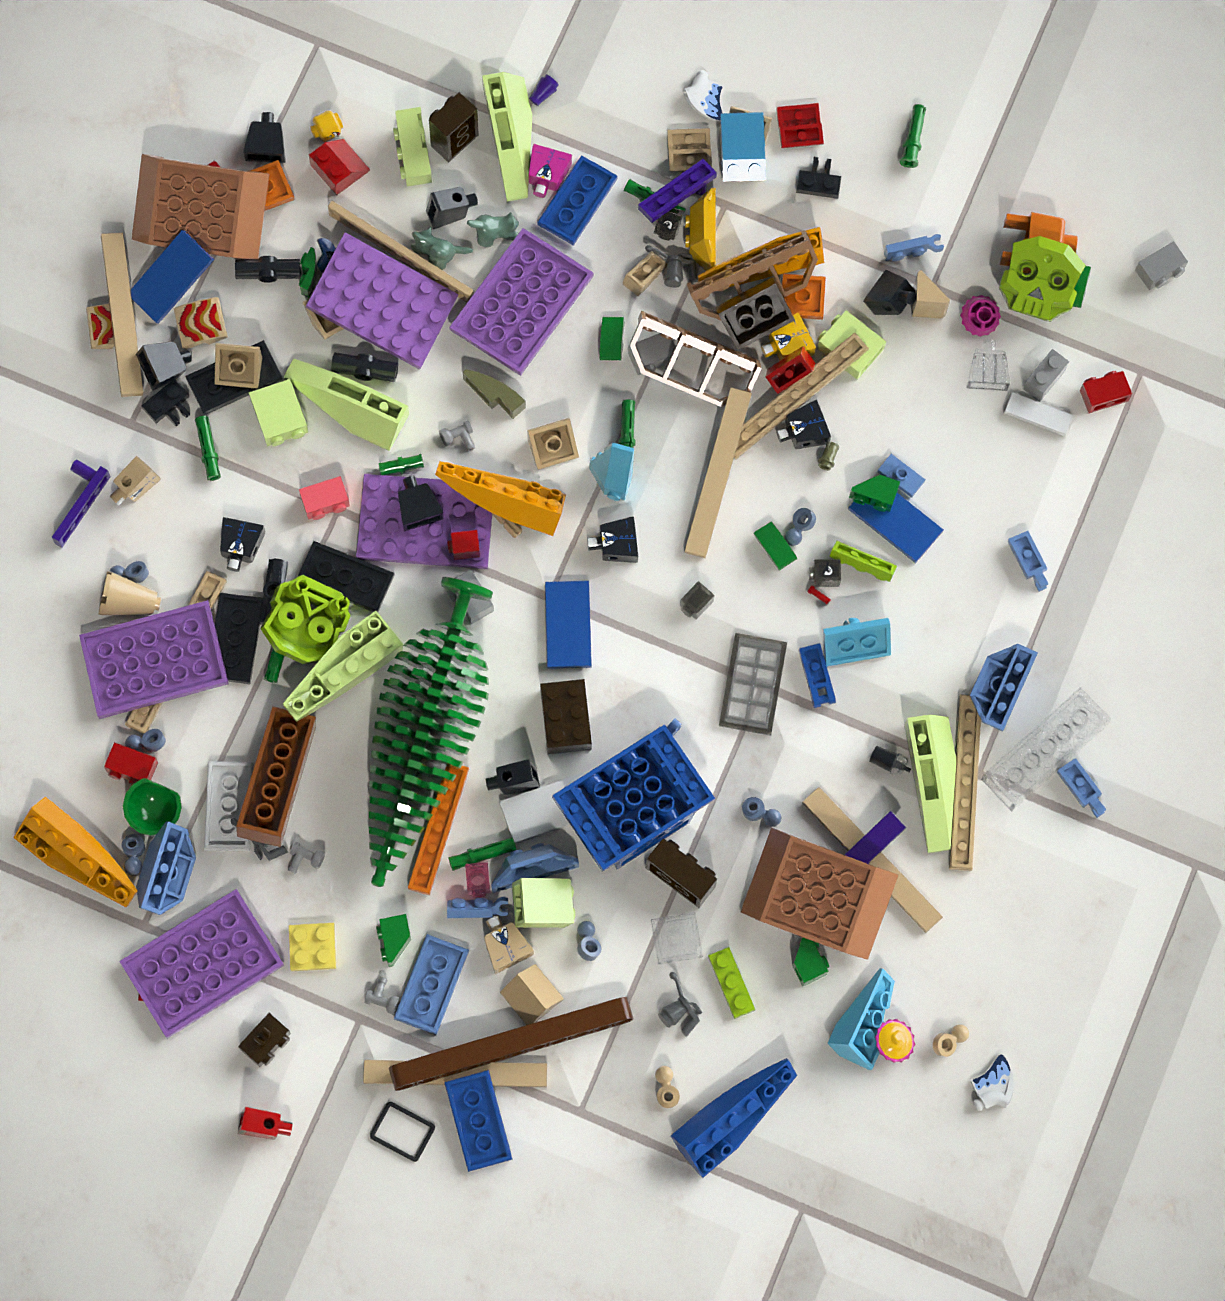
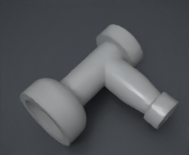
[439,421,475,451]
[288,842,325,874]
[364,977,400,1015]

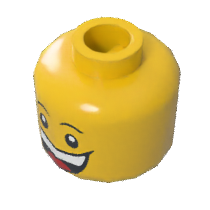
[310,110,343,142]

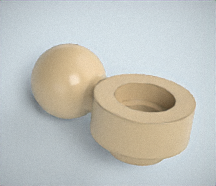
[933,1025,969,1057]
[655,1066,680,1108]

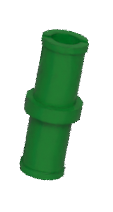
[379,454,424,475]

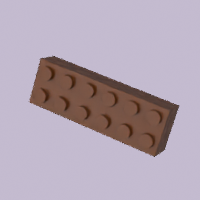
[236,706,316,847]

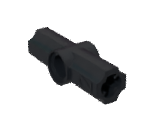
[235,256,301,283]
[331,352,399,382]
[260,558,288,625]

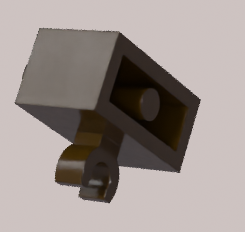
[238,1013,291,1067]

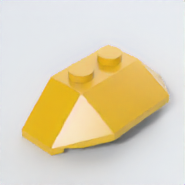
[685,188,716,271]

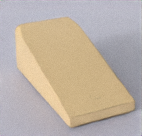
[623,251,667,296]

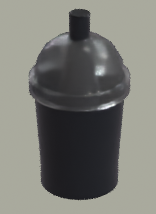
[869,746,911,775]

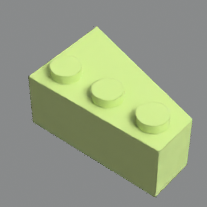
[393,107,432,186]

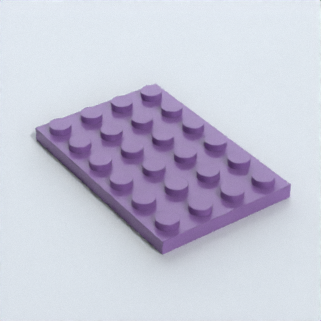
[449,228,594,376]
[305,233,459,370]
[356,474,492,569]
[79,600,229,719]
[119,889,284,1039]

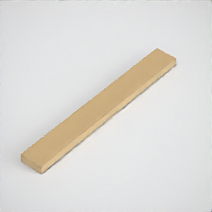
[328,201,474,303]
[101,233,143,397]
[734,333,869,460]
[685,388,752,559]
[125,571,227,734]
[949,694,981,871]
[802,787,943,933]
[363,1060,547,1087]

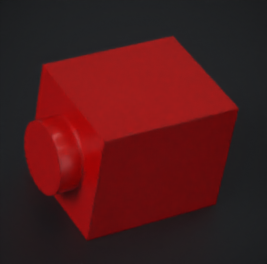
[447,530,480,560]

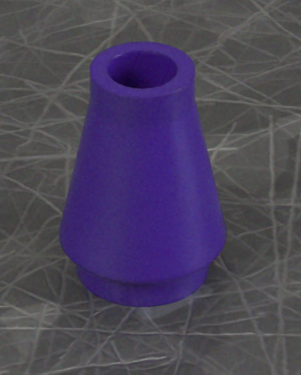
[529,74,559,106]

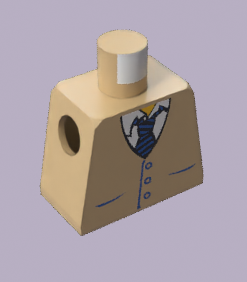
[110,456,161,505]
[484,916,534,974]

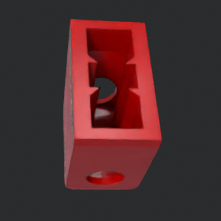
[238,1107,293,1140]

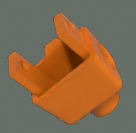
[999,212,1078,273]

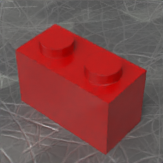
[765,346,815,394]
[1080,371,1132,413]
[104,742,158,785]

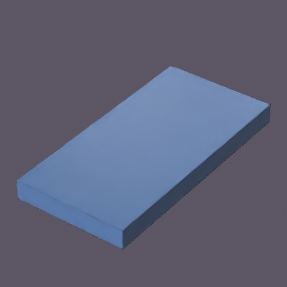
[394,934,469,1036]

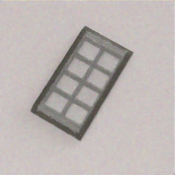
[719,633,787,736]

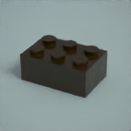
[429,92,479,163]
[716,277,795,350]
[540,679,592,755]
[645,838,717,908]

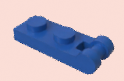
[798,643,836,708]

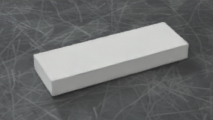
[1004,392,1073,436]

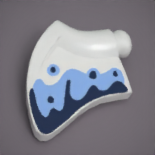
[683,70,723,123]
[971,1054,1014,1111]

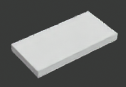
[204,761,253,851]
[499,772,584,844]

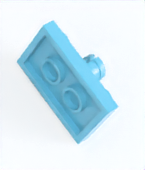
[823,618,891,666]

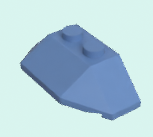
[970,644,1038,732]
[136,822,196,915]
[491,843,579,893]

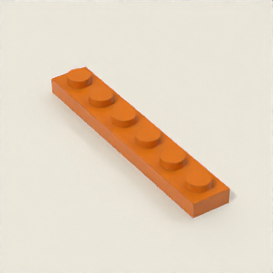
[408,766,469,896]

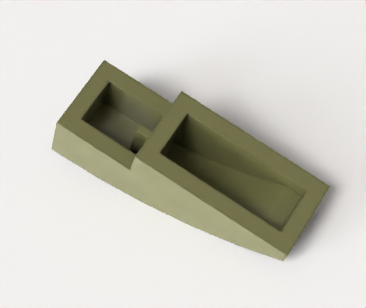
[463,369,526,419]

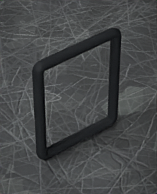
[370,1102,435,1162]

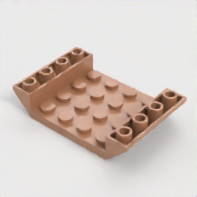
[132,154,269,259]
[741,827,899,960]

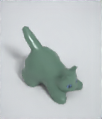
[467,212,519,247]
[411,226,473,270]

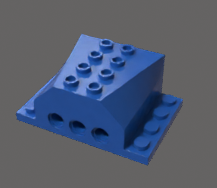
[552,724,715,872]

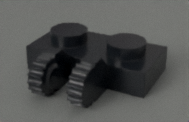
[796,157,842,199]
[141,379,190,426]

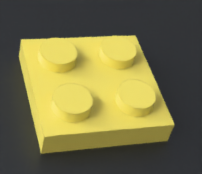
[289,923,336,971]

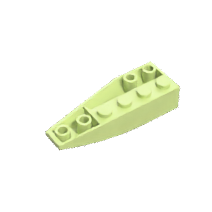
[482,72,532,202]
[284,359,409,451]
[283,611,403,722]
[904,715,956,853]

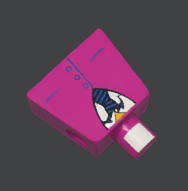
[529,144,572,198]

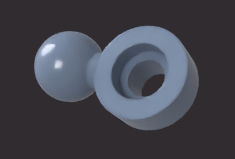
[785,508,816,546]
[109,561,149,583]
[125,729,166,752]
[742,797,782,827]
[121,834,145,875]
[577,921,602,961]

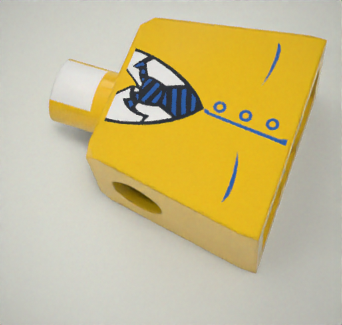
[761,312,816,360]

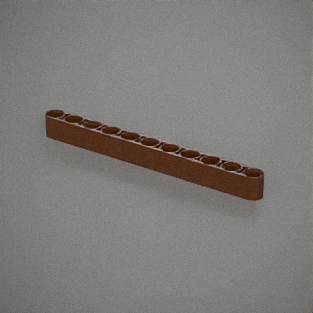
[388,997,634,1091]

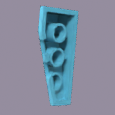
[589,443,634,501]
[828,968,895,1070]

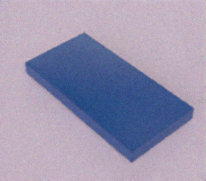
[537,155,618,246]
[130,230,214,324]
[848,493,944,563]
[545,581,592,669]
[444,1070,513,1172]

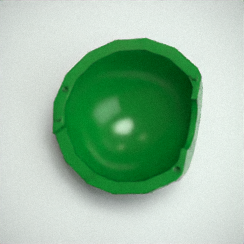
[123,778,182,836]

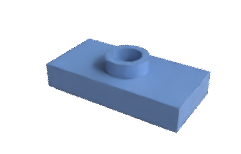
[877,454,926,498]

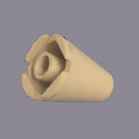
[98,571,161,615]

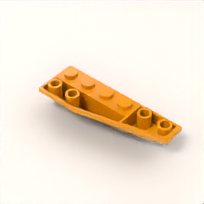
[698,227,825,291]
[435,461,566,536]
[13,797,138,907]

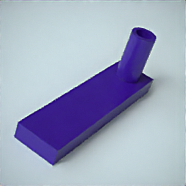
[638,159,717,223]
[52,460,110,548]
[845,811,907,864]

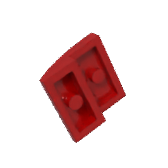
[776,103,824,148]

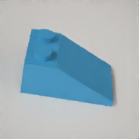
[721,112,766,182]

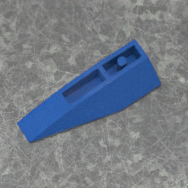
[671,1058,797,1178]

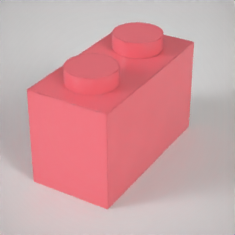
[299,476,350,520]

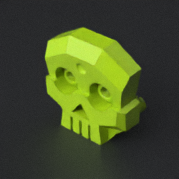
[999,236,1086,322]
[260,575,351,664]

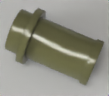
[818,441,839,471]

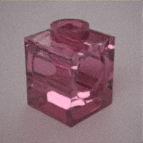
[465,862,490,898]

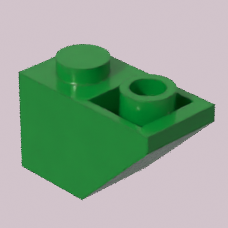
[849,475,900,512]
[376,914,411,967]
[793,937,830,987]

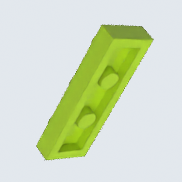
[829,541,897,582]
[708,947,755,1019]

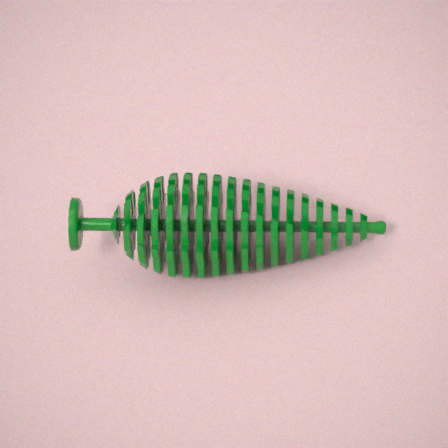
[369,577,493,887]

